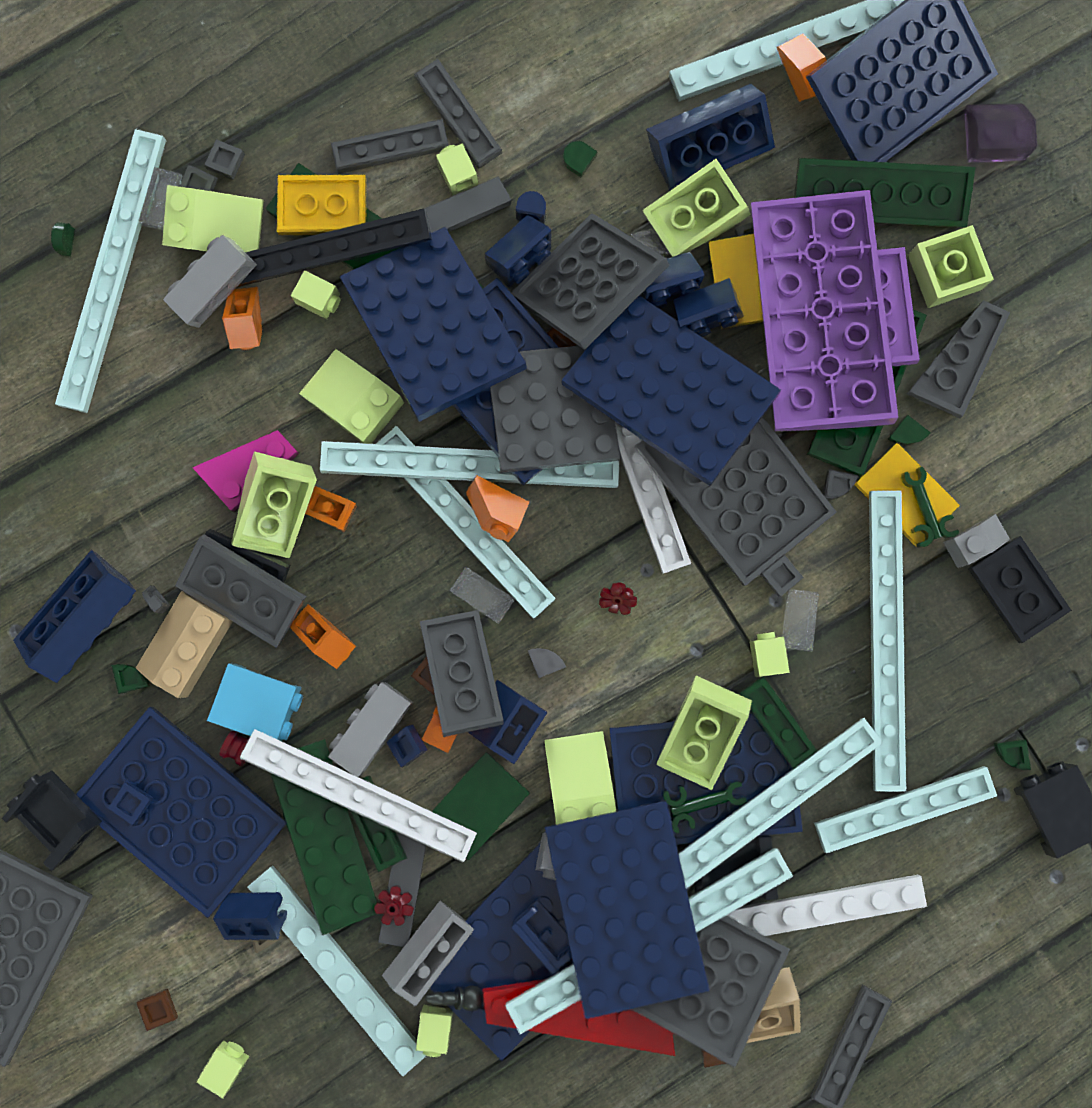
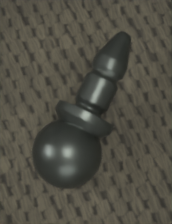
[425,986,483,1011]

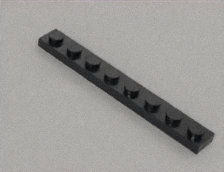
[237,208,432,287]

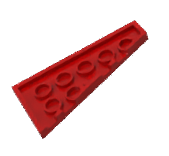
[482,979,675,1056]

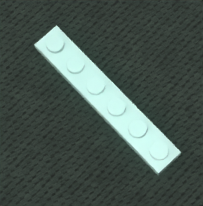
[814,766,997,853]

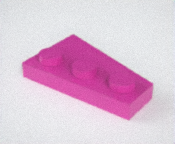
[192,430,299,512]

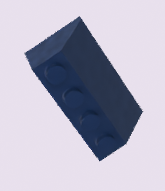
[646,84,775,191]
[13,550,136,683]

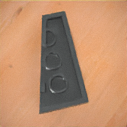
[907,300,1010,419]

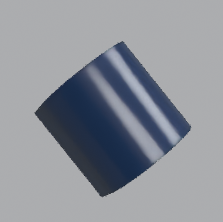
[516,191,546,224]

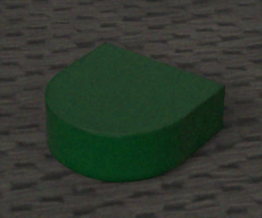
[563,141,598,177]
[51,222,75,257]

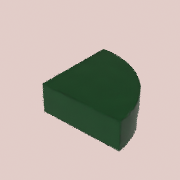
[888,415,931,445]
[111,664,150,694]
[994,739,1031,770]

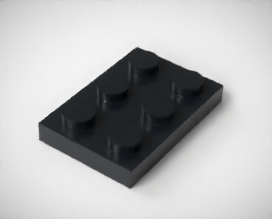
[968,536,1072,643]

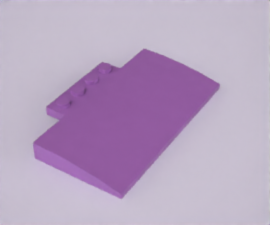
[750,190,919,431]

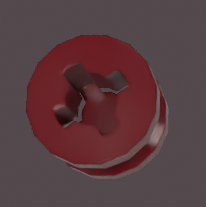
[219,730,250,766]

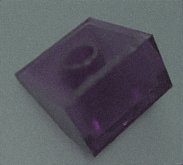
[964,103,1037,162]

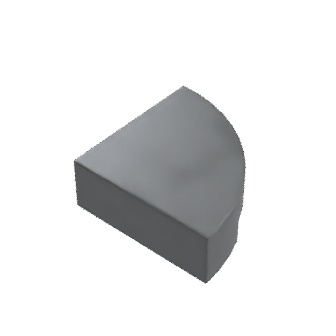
[528,648,566,678]

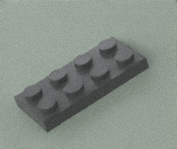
[175,534,306,648]
[420,610,504,737]

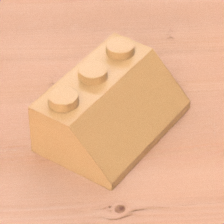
[136,591,233,698]
[747,967,800,1043]

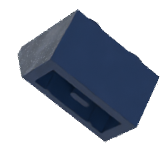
[484,215,551,287]
[639,252,704,309]
[674,278,744,337]
[468,679,547,765]

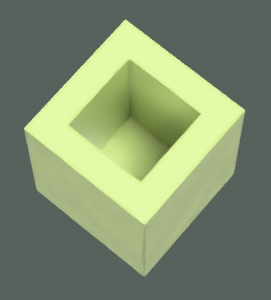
[436,144,478,196]
[291,270,341,319]
[750,632,790,677]
[416,1005,453,1057]
[197,1041,249,1098]

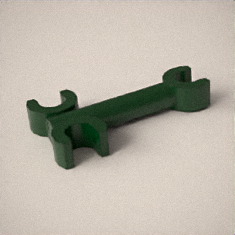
[901,467,959,548]
[663,781,746,834]

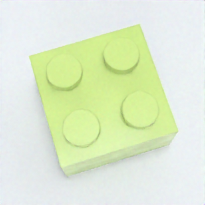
[908,225,994,308]

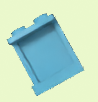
[207,663,303,742]

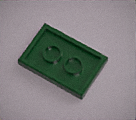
[431,752,530,860]

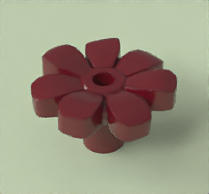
[599,582,637,615]
[375,886,414,926]

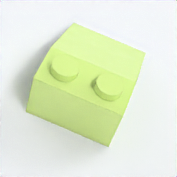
[642,159,751,257]
[162,185,264,252]
[299,349,404,444]
[231,452,317,558]
[656,676,752,790]
[544,731,616,825]

